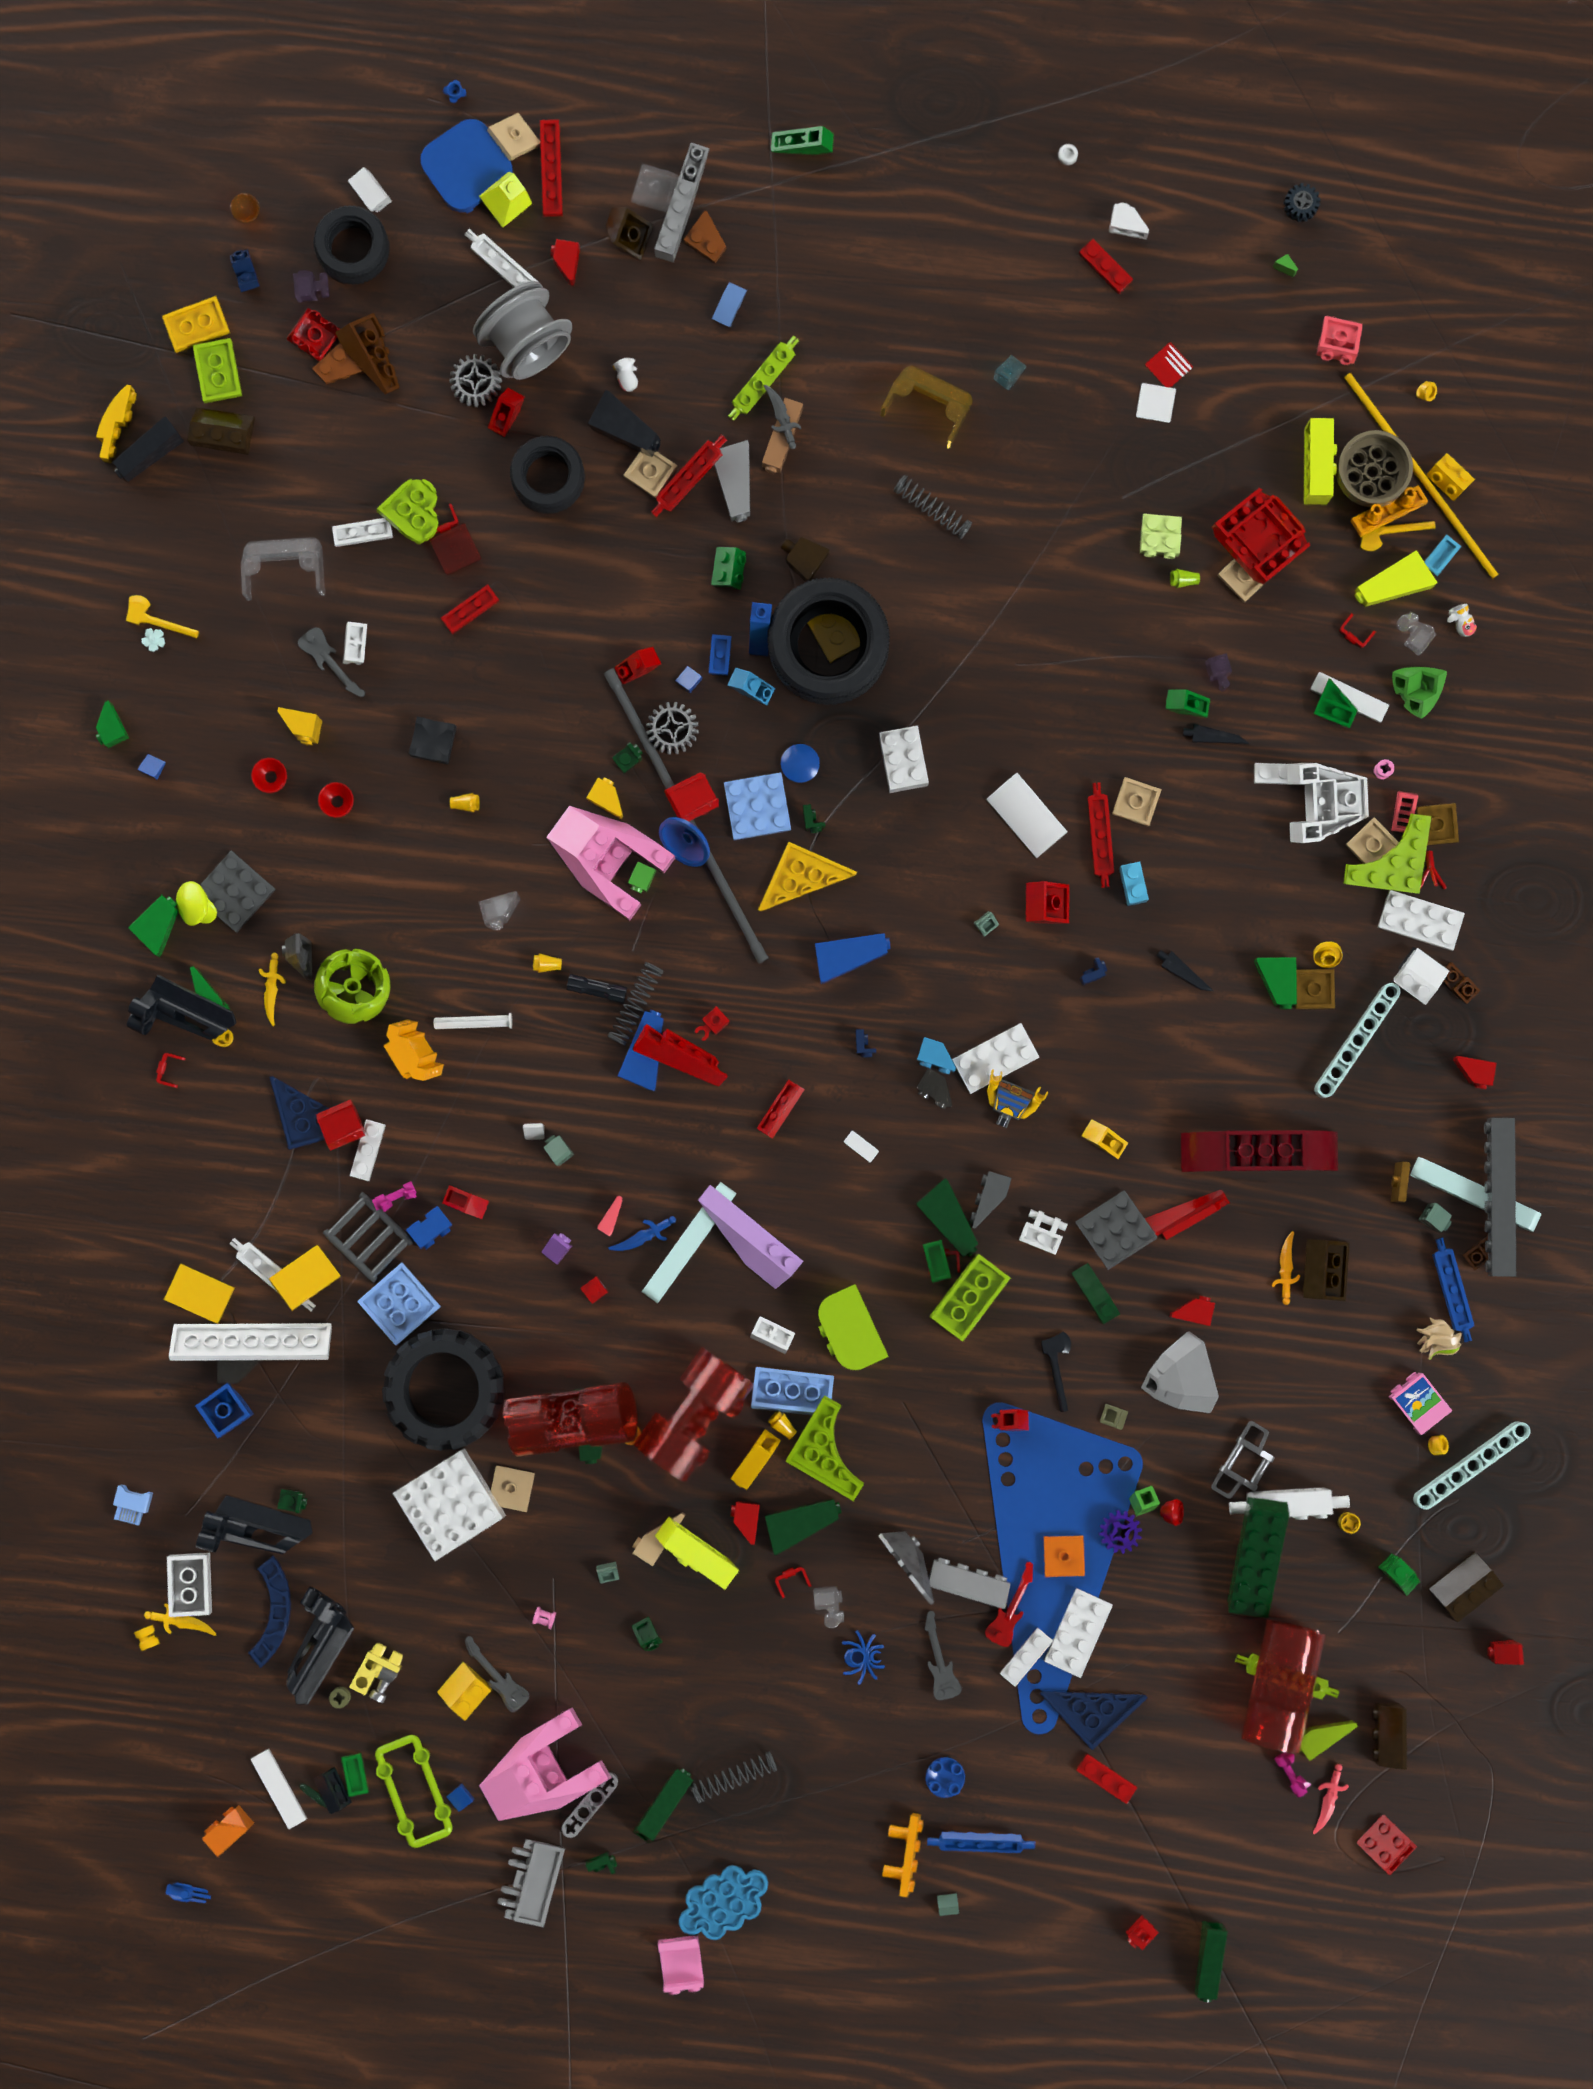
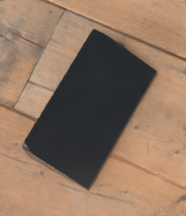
[314,1767,352,1814]

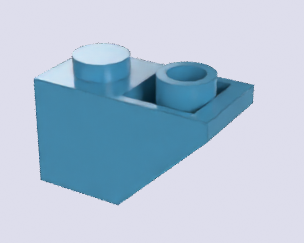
[727,668,775,705]
[917,1037,956,1074]

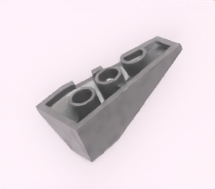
[282,933,312,980]
[878,1531,934,1605]

